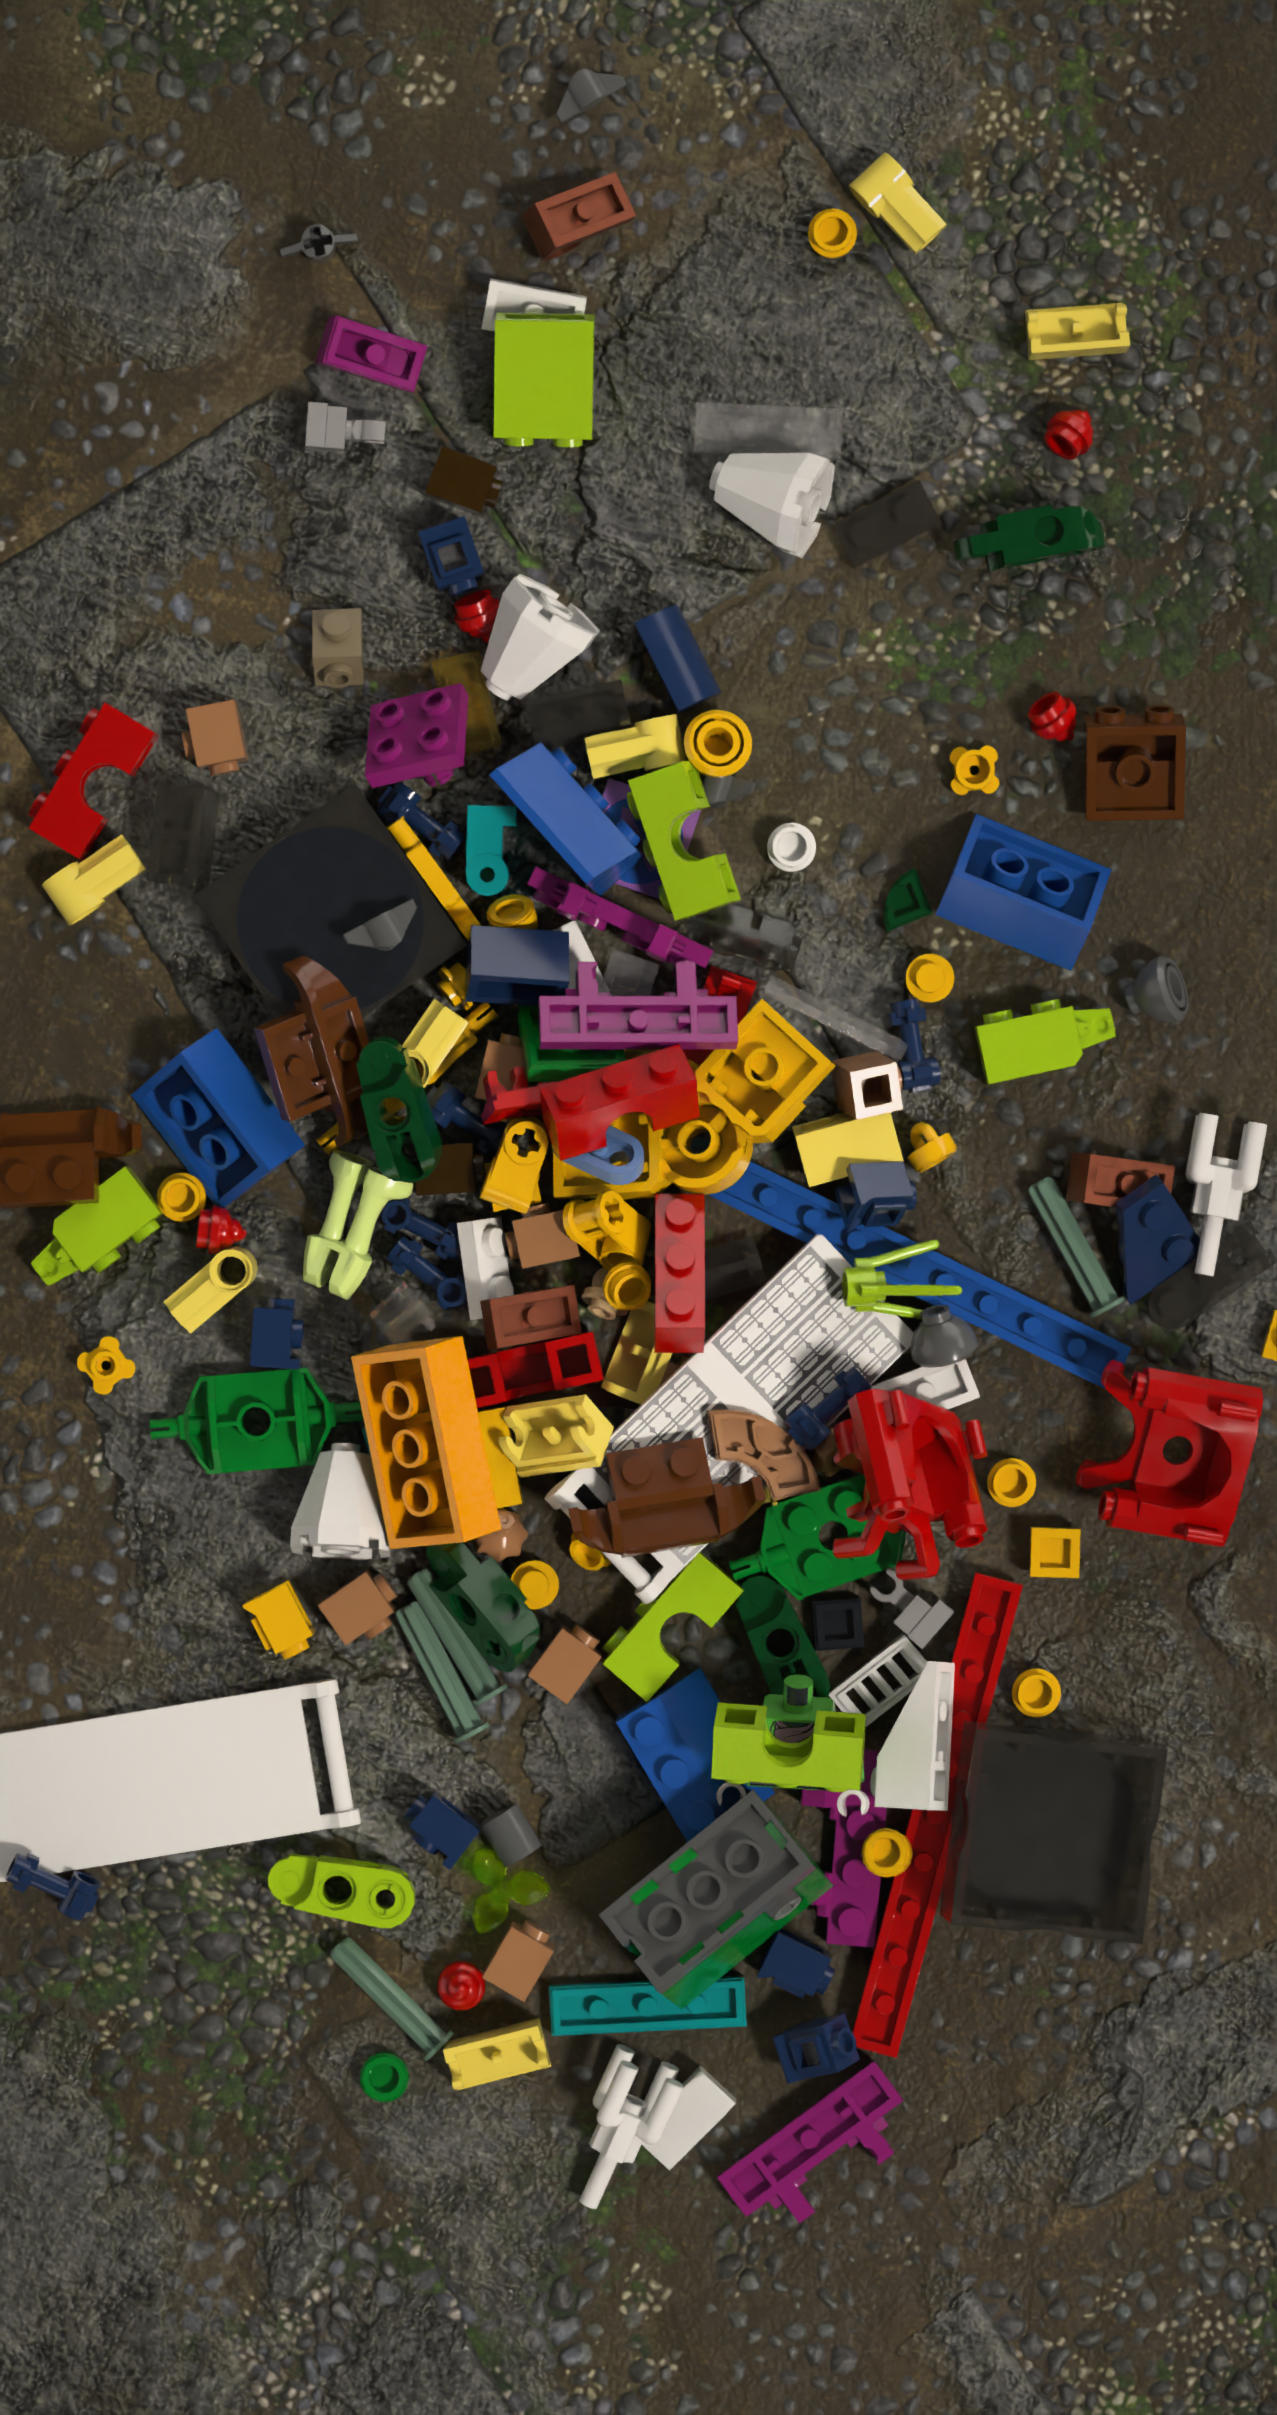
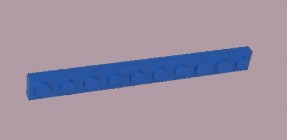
[691,1135,1132,1389]

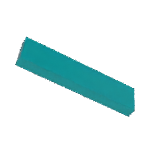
[549,1975,747,2036]

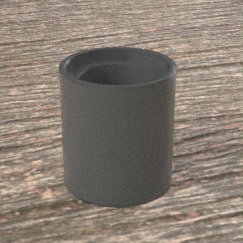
[479,1803,542,1868]

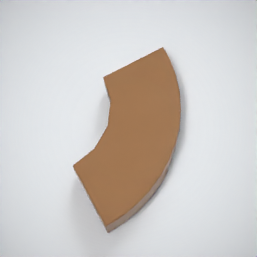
[706,1409,820,1500]

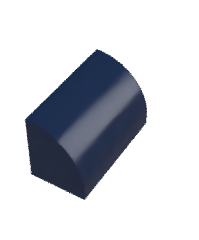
[634,605,722,715]
[465,925,570,1006]

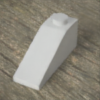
[870,1661,955,1811]

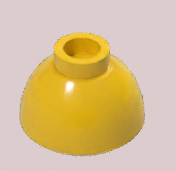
[684,710,752,778]

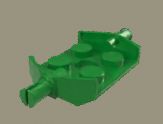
[150,1367,364,1474]
[728,1474,906,1601]

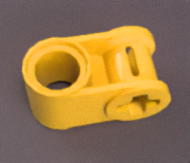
[479,1116,549,1214]
[562,1190,652,1271]

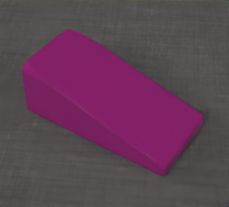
[315,315,428,393]

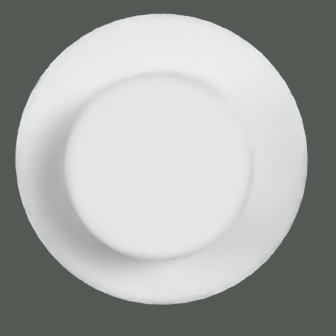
[767,823,816,872]

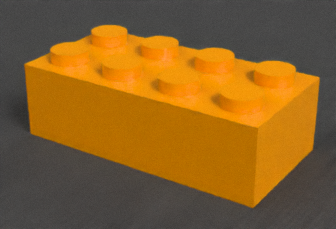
[351,1336,501,1549]

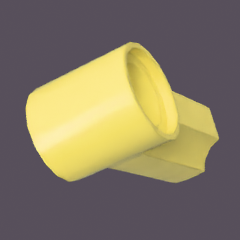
[848,152,947,255]
[584,714,687,780]
[42,835,146,926]
[402,999,469,1088]
[163,1246,258,1334]

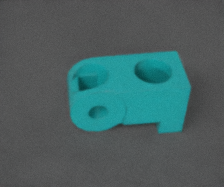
[466,805,518,896]

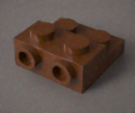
[1084,705,1186,821]

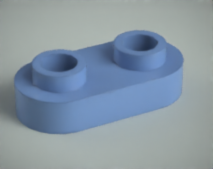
[552,1125,644,1185]

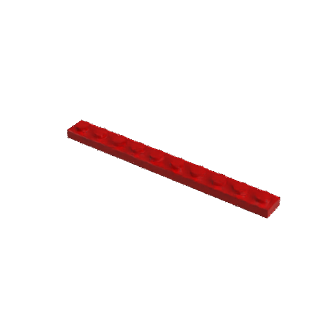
[852,1572,1023,2058]

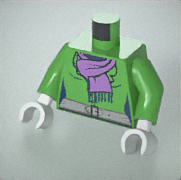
[716,1675,870,1816]

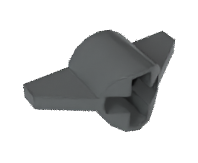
[556,68,627,124]
[280,224,358,263]
[699,772,756,808]
[343,899,417,951]

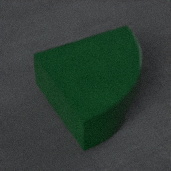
[883,868,933,932]

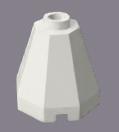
[709,453,835,558]
[481,574,600,701]
[290,1443,391,1560]

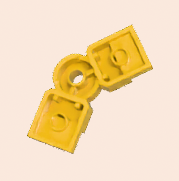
[553,999,835,1200]

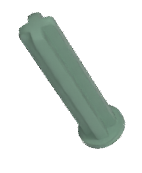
[1028,1177,1125,1319]
[407,1568,508,1707]
[395,1601,490,1744]
[330,1937,454,2061]

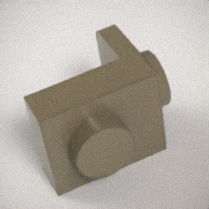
[312,608,364,688]

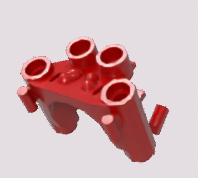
[1075,1360,1263,1547]
[833,1389,988,1580]

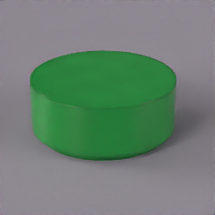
[360,2051,409,2102]

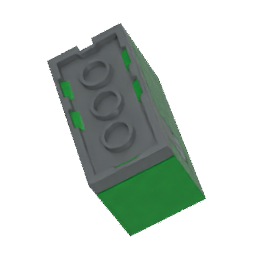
[599,1790,834,2009]

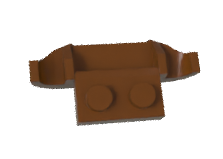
[254,956,369,1146]
[0,1107,142,1209]
[568,1437,766,1558]

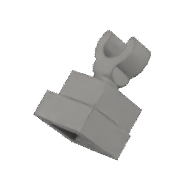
[305,402,386,453]
[870,1568,954,1649]

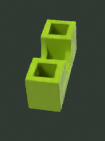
[627,761,741,921]
[602,1551,744,1702]
[711,1702,866,1792]

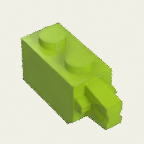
[974,999,1116,1085]
[31,1166,163,1286]

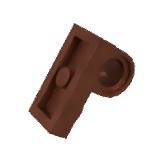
[521,172,636,262]
[1065,1152,1175,1207]
[480,1285,582,1349]

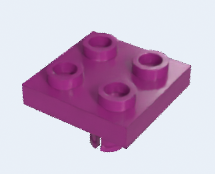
[365,683,469,788]

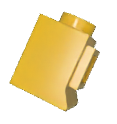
[242,1580,316,1660]

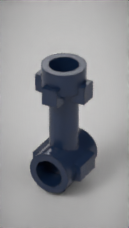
[375,781,466,861]
[887,999,940,1093]
[427,1081,507,1156]
[380,1198,461,1260]
[386,1236,468,1310]
[784,1367,872,1451]
[5,1853,100,1920]

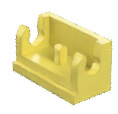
[1025,303,1130,360]
[792,1112,904,1187]
[601,1301,672,1405]
[499,1394,614,1478]
[443,2018,551,2090]

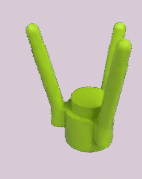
[842,1240,962,1319]

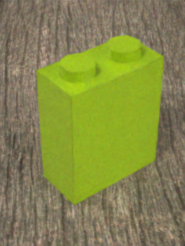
[494,312,595,447]

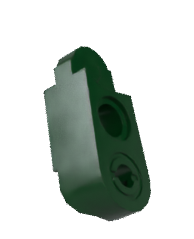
[953,505,1106,572]
[356,1036,442,1182]
[427,1542,540,1673]
[735,1574,830,1698]

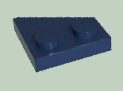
[1116,1175,1200,1305]

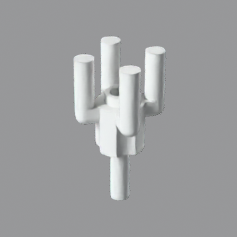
[1185,1113,1267,1276]
[579,2044,684,2209]

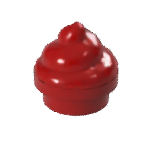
[1044,409,1093,460]
[454,590,500,643]
[1027,691,1077,742]
[196,1205,247,1255]
[437,1961,486,2011]

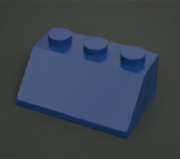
[490,742,644,896]
[935,814,1112,971]
[131,1028,305,1207]
[616,1667,775,1842]

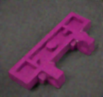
[527,867,714,969]
[538,962,738,1049]
[800,1749,886,1948]
[717,2060,903,2224]

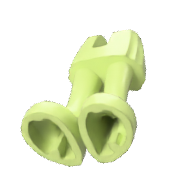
[303,1149,415,1300]

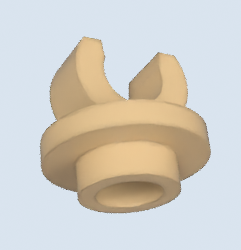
[582,1268,628,1320]

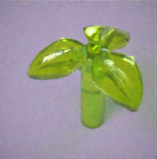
[472,1848,550,1934]

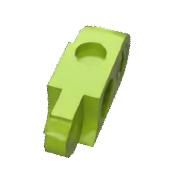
[268,1853,415,1928]

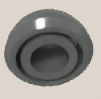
[1125,955,1189,1023]
[911,1305,979,1368]

